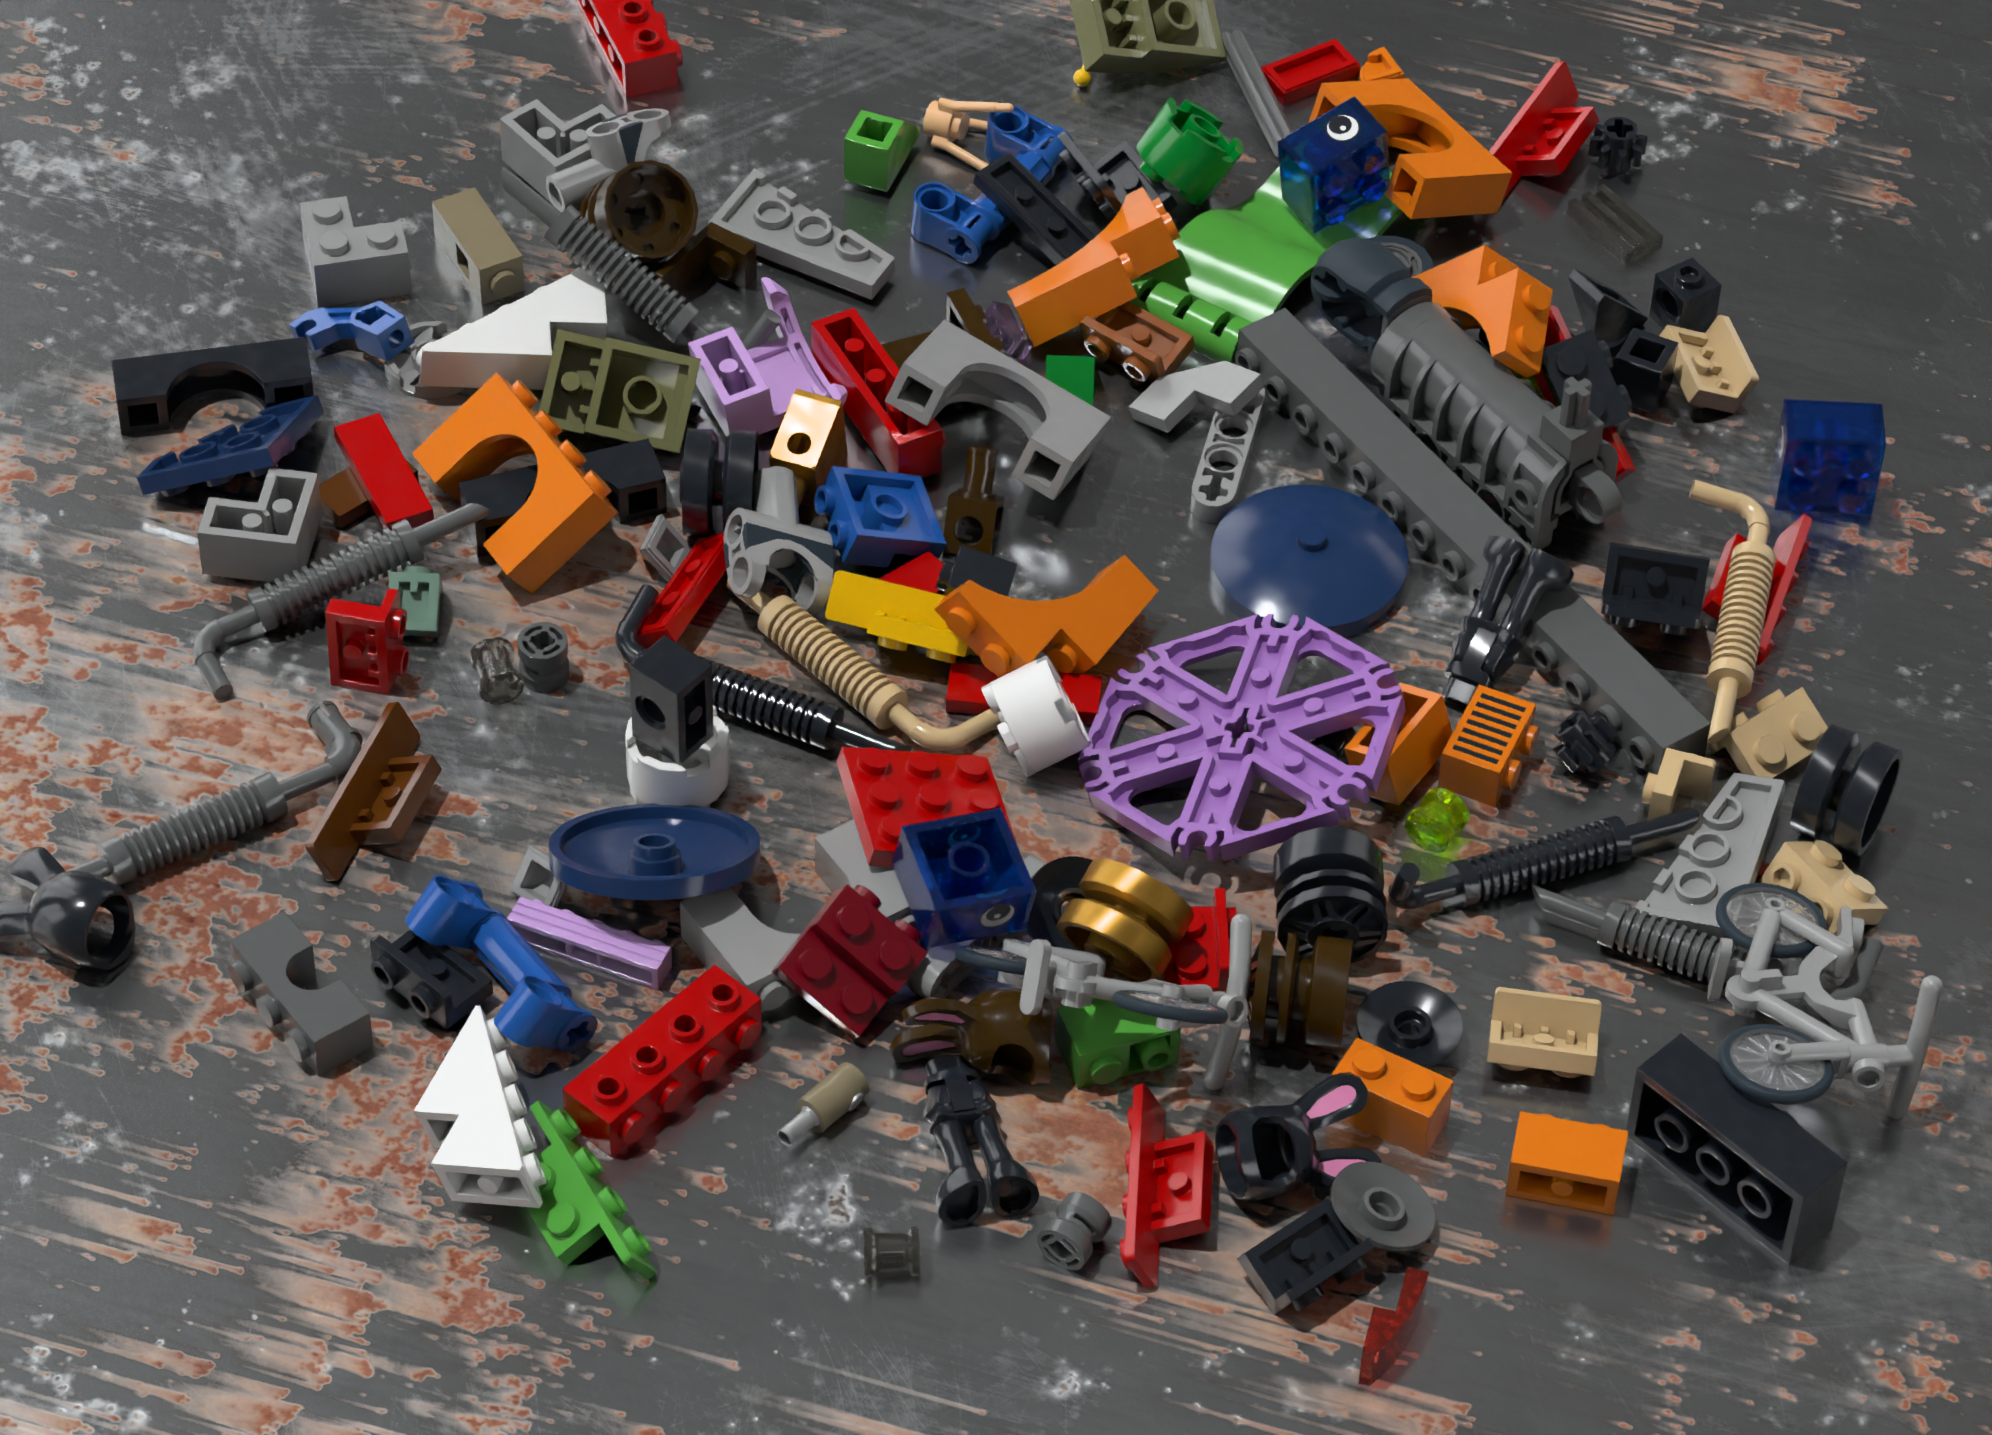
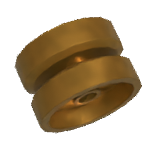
[1056,858,1195,982]

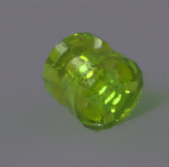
[1404,787,1470,853]

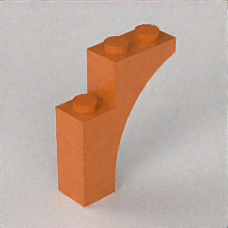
[1007,187,1180,347]
[1411,245,1553,378]
[934,555,1159,678]

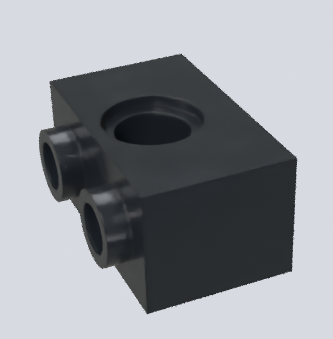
[629,636,714,765]

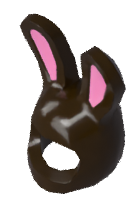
[890,987,1052,1087]

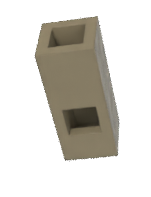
[432,187,525,305]

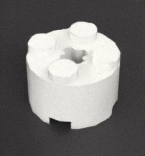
[981,655,1091,777]
[625,705,730,808]

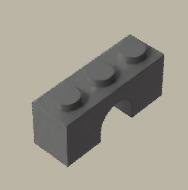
[228,912,373,1076]

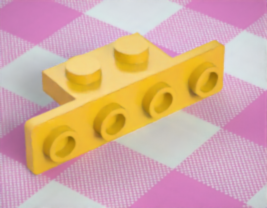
[825,570,978,663]

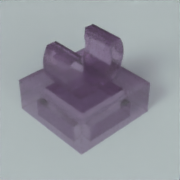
[985,301,1033,360]

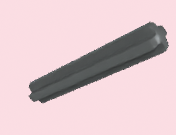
[1221,29,1299,160]

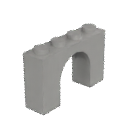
[885,319,1111,501]
[680,819,928,1013]

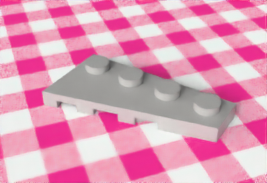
[708,168,895,300]
[1635,773,1785,943]

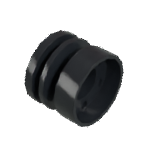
[1273,827,1388,963]

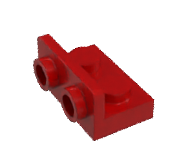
[325,588,410,695]
[1163,888,1236,993]

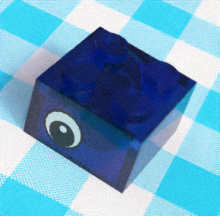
[1277,96,1390,234]
[1771,399,1886,514]
[892,808,1037,949]

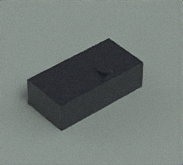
[1626,1034,1848,1265]

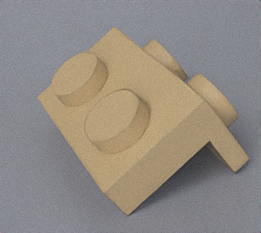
[1659,315,1759,413]
[1707,687,1828,778]
[1760,840,1889,936]
[1487,987,1602,1078]

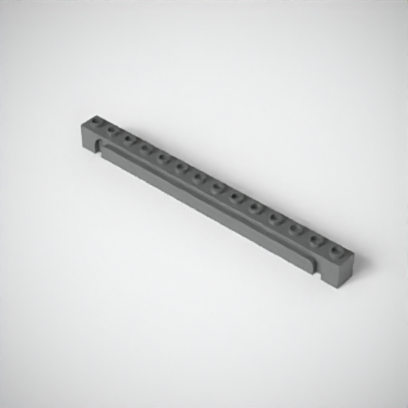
[1235,308,1711,775]

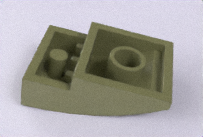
[1070,0,1226,73]
[539,329,701,454]

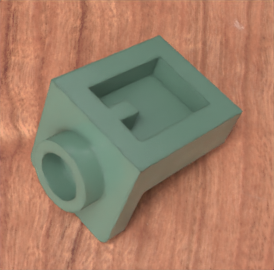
[389,566,443,637]

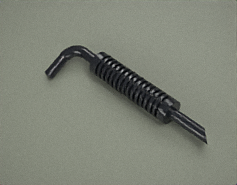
[615,584,912,752]
[1388,808,1700,909]

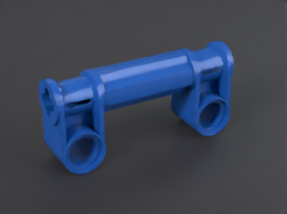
[911,105,1074,264]
[405,875,598,1052]

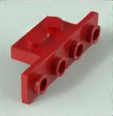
[1489,61,1599,200]
[1701,513,1813,665]
[1120,1083,1214,1288]

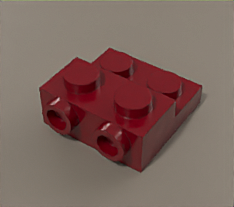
[772,884,928,1040]

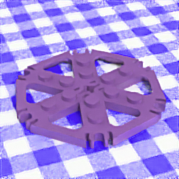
[1078,613,1406,861]

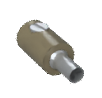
[777,1062,870,1146]

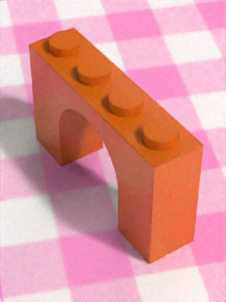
[1309,78,1512,219]
[412,372,618,594]

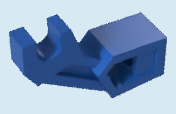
[289,300,414,362]

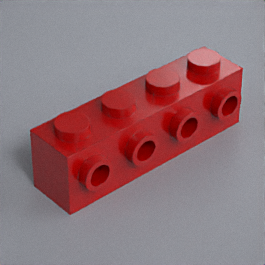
[575,0,683,99]
[811,308,946,478]
[562,964,762,1157]

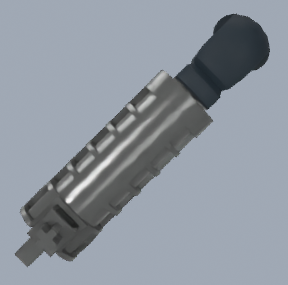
[1311,237,1623,550]

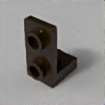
[655,222,757,298]

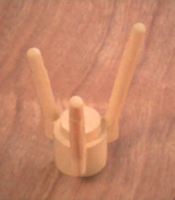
[923,97,1014,171]

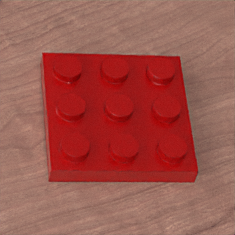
[836,747,1022,875]

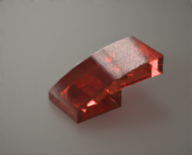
[1358,1267,1429,1386]

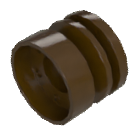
[579,160,699,268]
[1247,929,1353,1051]

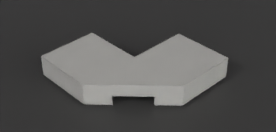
[1129,361,1265,433]

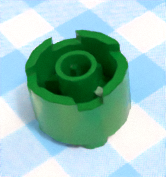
[1136,97,1244,206]

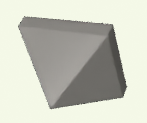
[639,514,692,582]
[509,845,567,908]

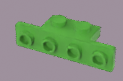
[526,1100,657,1280]

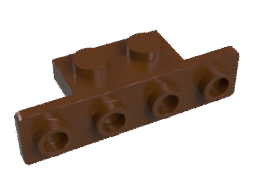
[305,702,442,881]

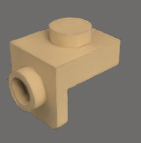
[1641,748,1716,820]

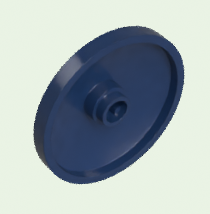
[1210,485,1409,638]
[549,803,760,900]

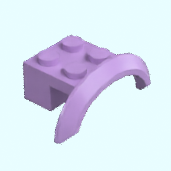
[688,277,848,437]

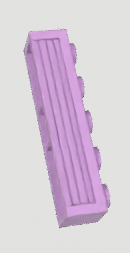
[507,897,672,991]

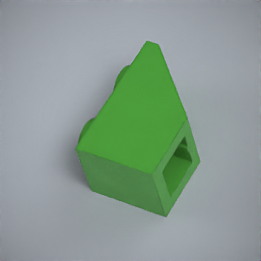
[844,110,920,192]
[1055,998,1181,1089]

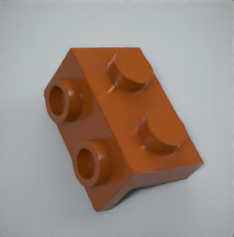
[1079,301,1195,383]

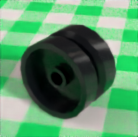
[679,428,759,536]
[1790,724,1903,855]

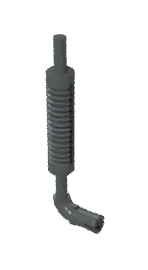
[67,701,363,885]

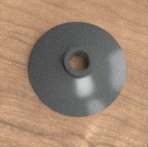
[1330,1161,1436,1251]

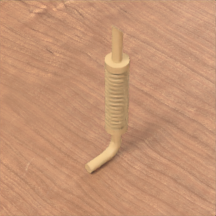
[1689,479,1776,744]
[727,577,1000,751]

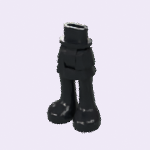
[1441,536,1574,709]
[924,1055,1039,1226]

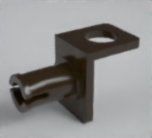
[943,445,1005,555]

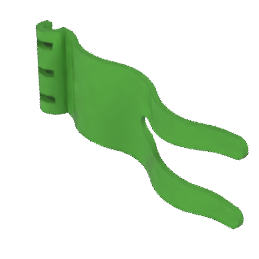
[1129,135,1403,364]

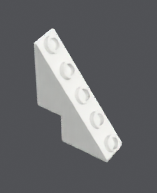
[416,267,607,390]
[414,1006,547,1208]

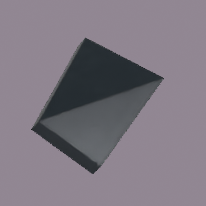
[1568,269,1648,343]

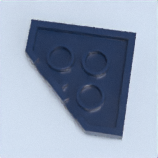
[136,395,324,496]

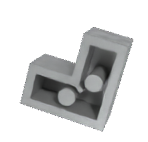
[500,99,616,203]
[300,196,412,308]
[197,468,322,582]

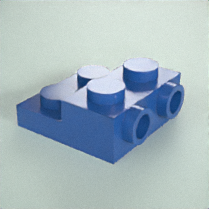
[814,466,947,568]

